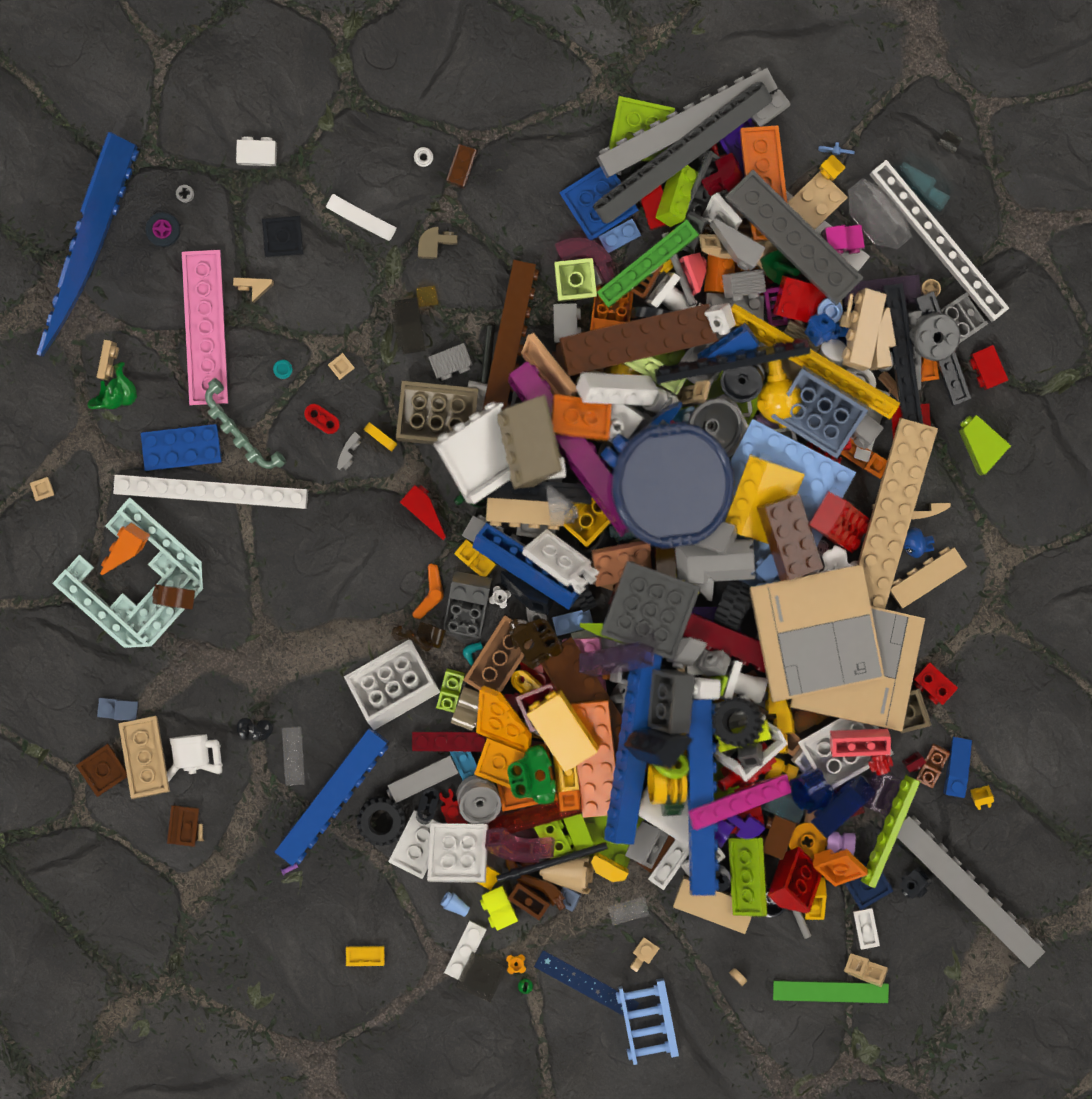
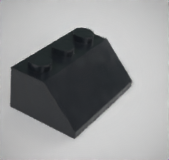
[623,728,693,770]

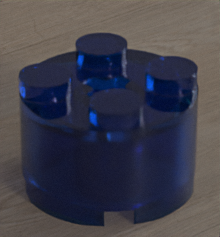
[789,768,834,814]

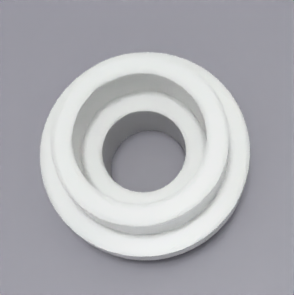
[414,147,433,167]

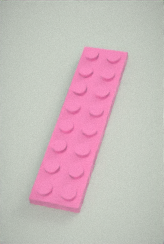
[182,250,229,405]

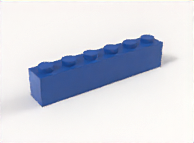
[472,523,580,610]

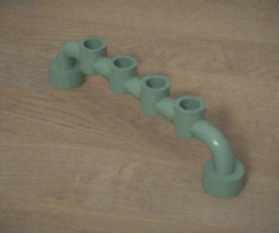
[205,378,287,469]

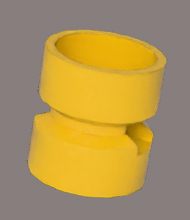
[764,757,799,788]

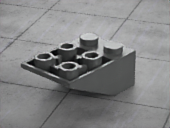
[443,571,492,638]

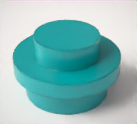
[273,360,293,379]

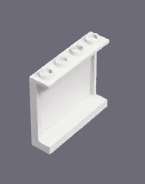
[433,402,511,504]

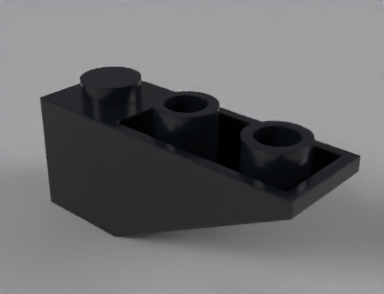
[500,570,554,615]

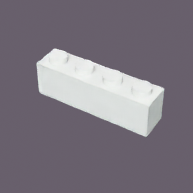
[576,373,659,406]

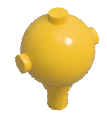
[757,360,803,428]

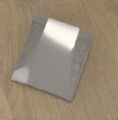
[941,292,988,343]

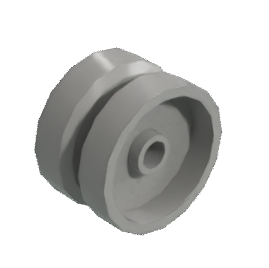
[456,775,501,824]

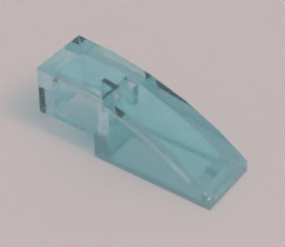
[900,162,950,212]

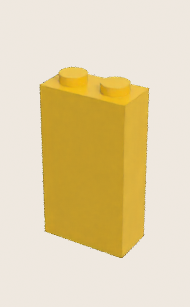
[527,690,599,772]

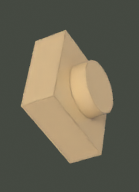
[328,353,355,380]
[30,477,55,501]

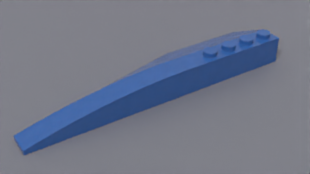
[36,132,139,357]

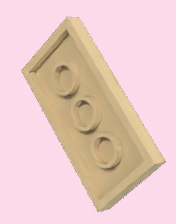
[118,716,170,799]

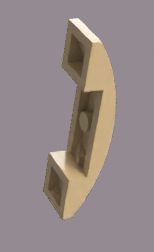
[661,380,711,407]
[872,503,951,519]

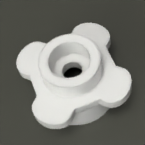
[489,586,511,608]

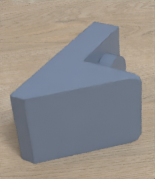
[97,698,138,721]

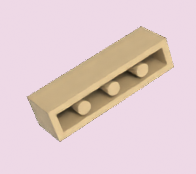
[842,288,887,371]
[486,498,565,530]
[890,547,967,609]

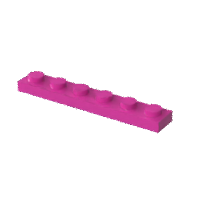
[688,774,792,830]

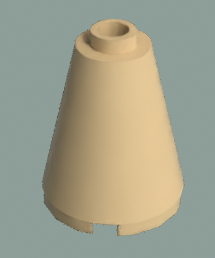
[540,856,594,894]

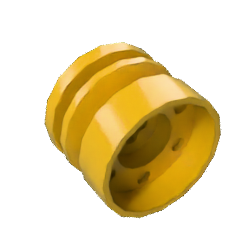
[647,762,688,805]

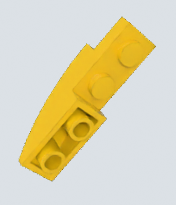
[765,682,795,754]

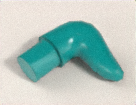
[463,642,483,666]

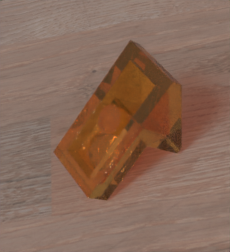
[792,710,829,733]

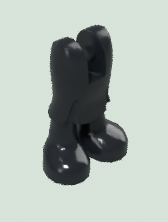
[236,718,273,742]

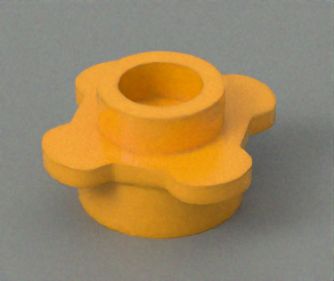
[506,954,526,974]

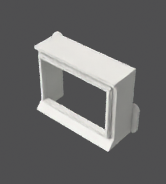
[713,714,787,782]

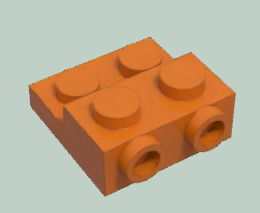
[813,849,868,886]

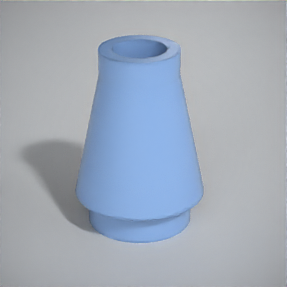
[440,891,470,917]

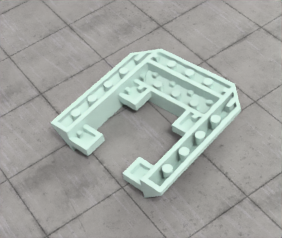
[53,497,203,648]

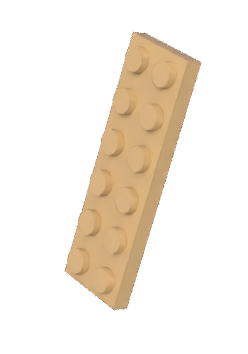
[750,172,848,276]

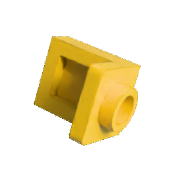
[819,155,845,181]

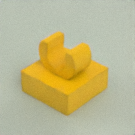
[970,785,994,810]

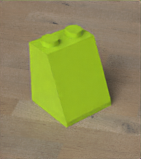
[959,415,1011,476]

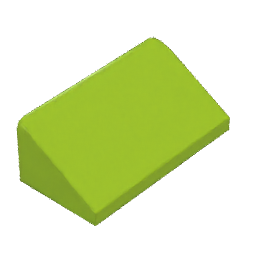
[562,810,594,851]

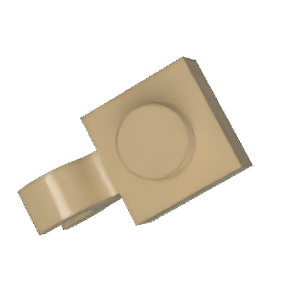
[630,937,660,972]

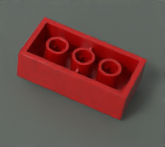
[809,491,870,554]

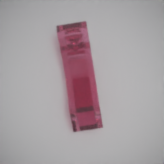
[555,238,615,284]
[485,828,555,863]

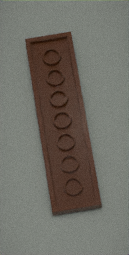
[559,303,718,376]

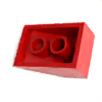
[772,275,827,323]

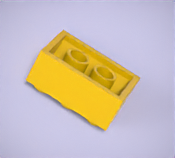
[564,498,611,548]

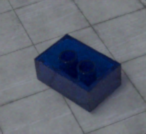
[811,776,876,838]

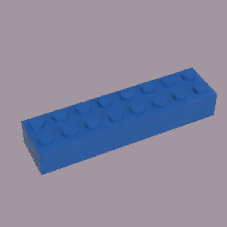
[275,727,389,866]

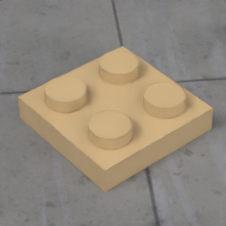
[97,340,119,381]

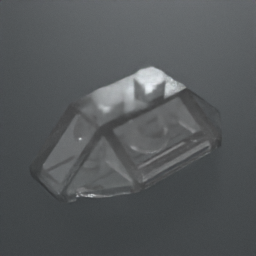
[848,178,912,250]

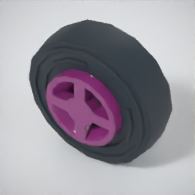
[145,212,180,247]

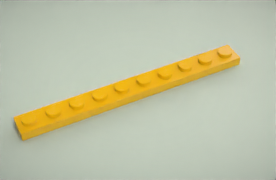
[731,303,900,419]

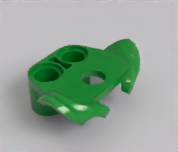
[507,745,556,804]

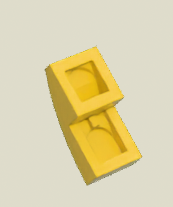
[454,539,497,577]

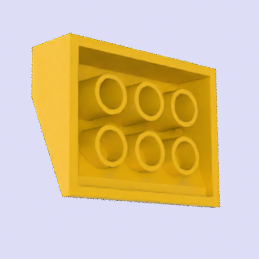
[725,454,805,543]

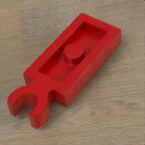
[439,788,468,824]

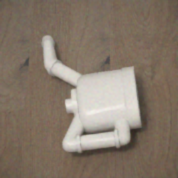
[167,734,223,783]

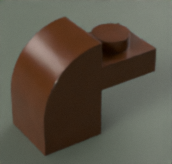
[152,584,195,609]

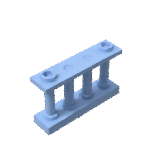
[616,978,679,1065]

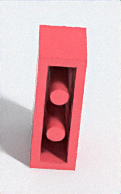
[830,729,891,757]

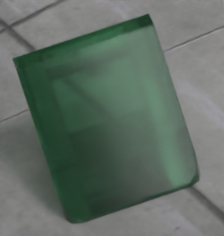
[661,802,684,816]

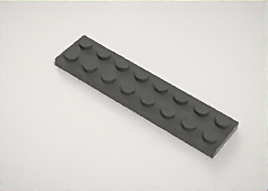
[725,170,863,306]

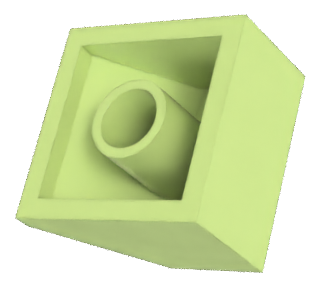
[554,258,597,302]

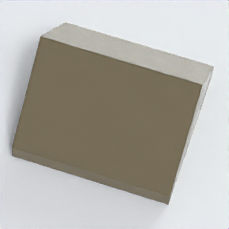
[900,688,932,733]

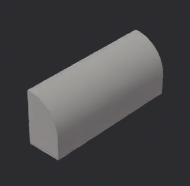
[695,522,737,554]

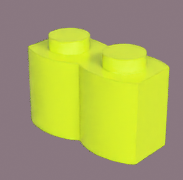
[480,885,519,931]

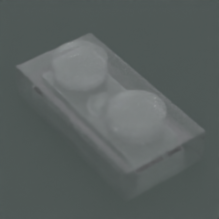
[607,896,650,926]

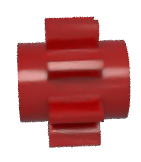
[868,755,893,775]

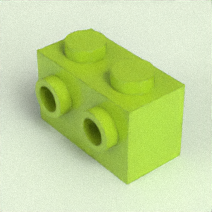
[534,815,573,859]

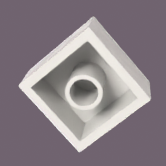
[608,404,643,443]

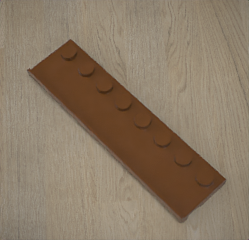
[541,636,649,772]

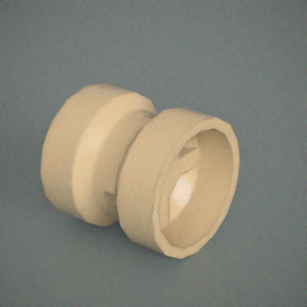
[920,279,941,297]

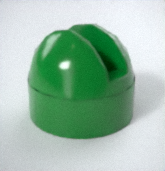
[518,978,533,994]

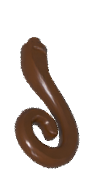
[505,839,566,911]

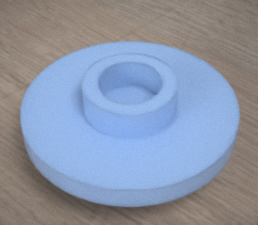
[817,298,843,323]

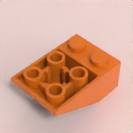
[704,254,764,296]
[590,286,634,331]

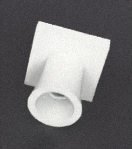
[702,192,745,231]
[645,272,697,312]
[720,661,768,704]

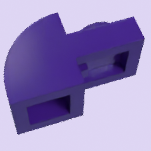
[725,814,765,839]
[714,820,734,849]

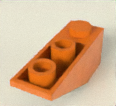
[100,523,150,575]

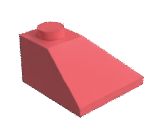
[679,253,707,296]

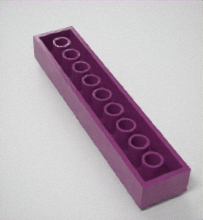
[508,361,629,537]

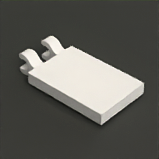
[522,529,599,594]

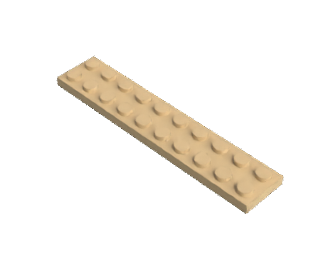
[857,418,938,609]

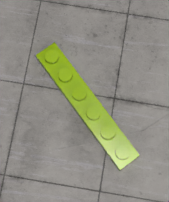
[861,775,920,888]

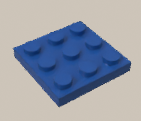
[559,166,639,242]

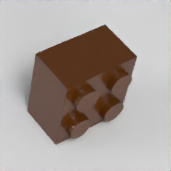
[759,812,797,860]

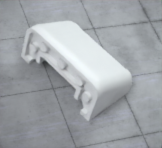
[639,786,689,847]

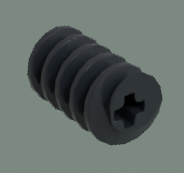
[715,863,731,892]

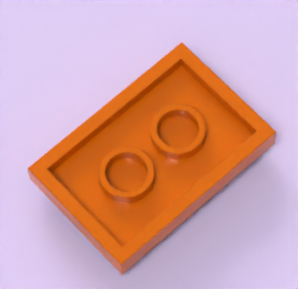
[551,394,612,441]

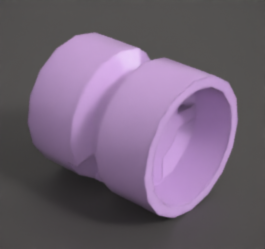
[826,831,856,855]

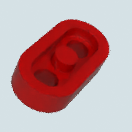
[304,404,340,434]

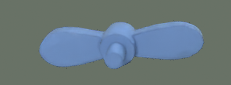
[818,142,855,155]

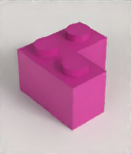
[821,225,864,255]

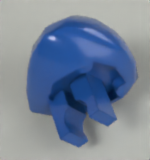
[903,527,934,558]

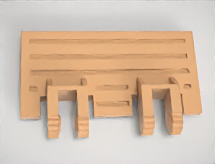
[521,333,578,397]

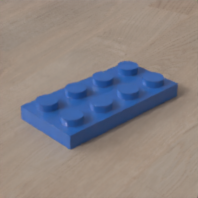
[141,424,222,471]

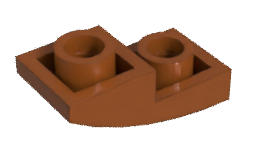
[916,743,950,789]

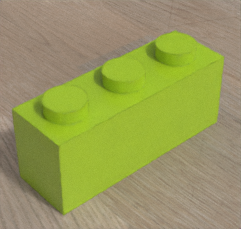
[655,165,698,227]

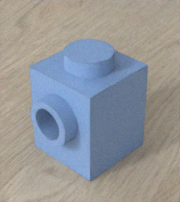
[755,552,778,583]

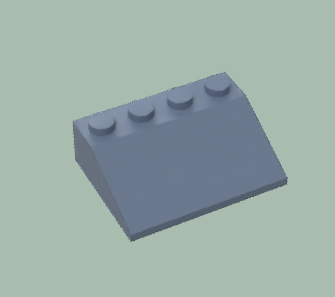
[771,366,869,458]

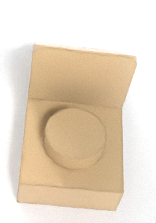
[233,278,274,303]

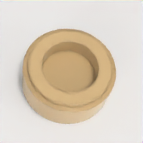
[729,968,747,986]

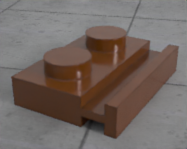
[167,805,200,847]

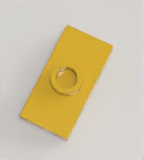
[346,946,385,966]

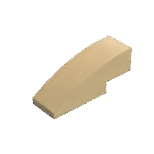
[870,308,896,370]

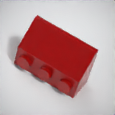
[768,846,822,914]

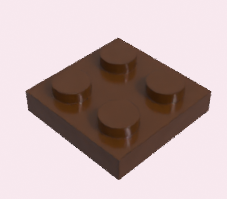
[76,744,127,797]

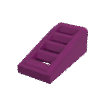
[763,285,788,327]

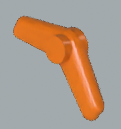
[412,564,444,619]

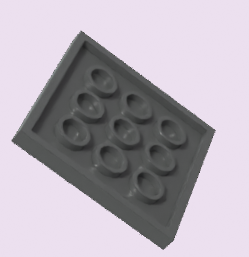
[600,561,700,660]

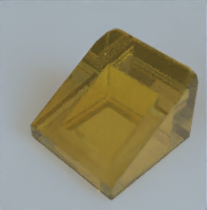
[416,286,439,308]

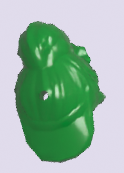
[87,362,137,409]

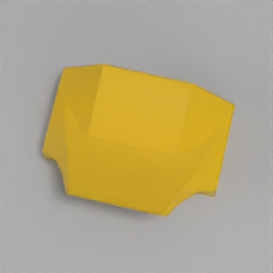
[591,852,629,882]

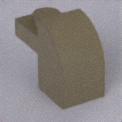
[418,227,458,259]

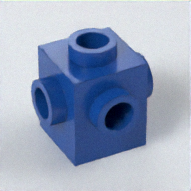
[804,312,837,347]

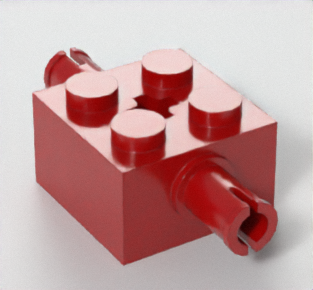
[717,742,779,792]

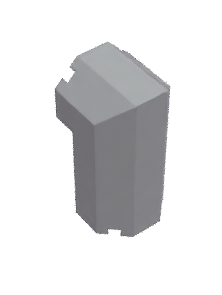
[675,539,755,584]

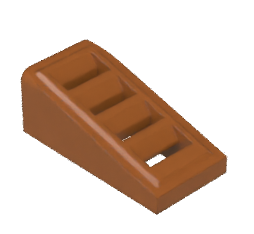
[631,265,663,299]

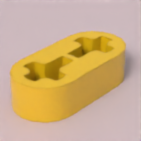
[363,422,398,452]

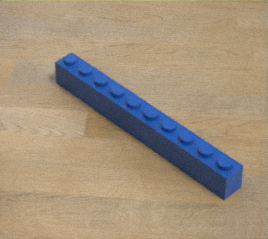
[604,649,662,845]
[686,700,719,896]

